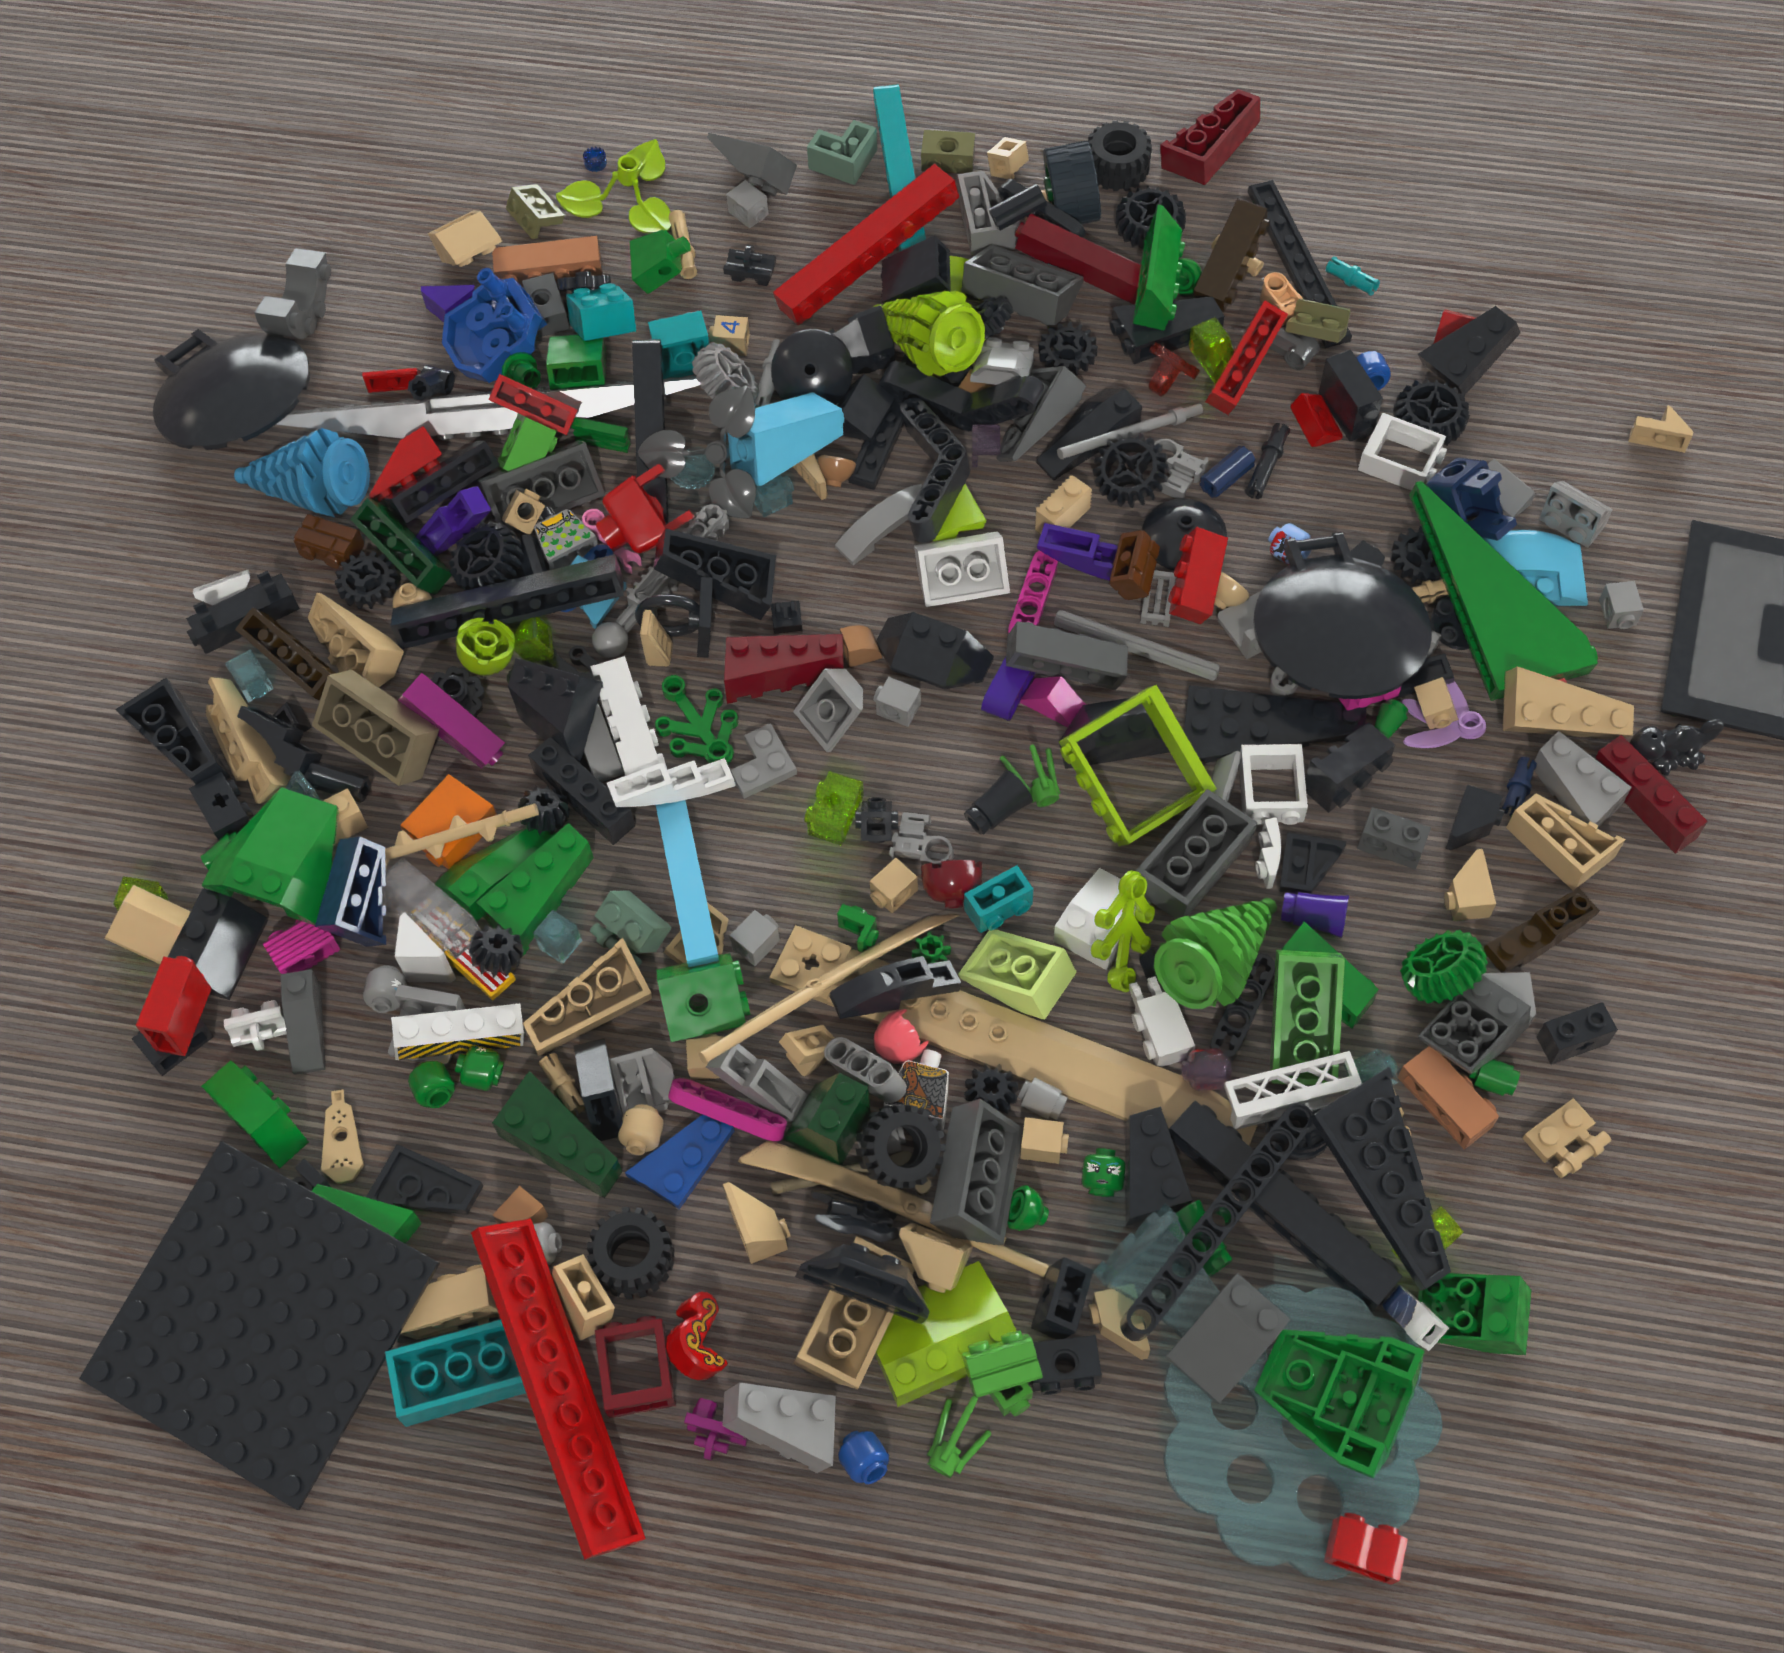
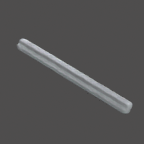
[1054,610,1220,681]

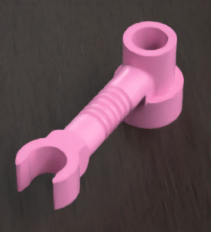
[582,509,642,574]

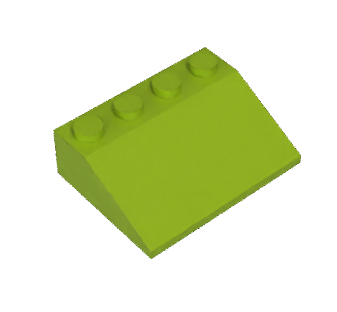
[875,1261,1017,1407]

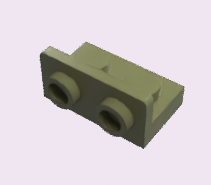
[506,184,565,239]
[1285,299,1351,343]

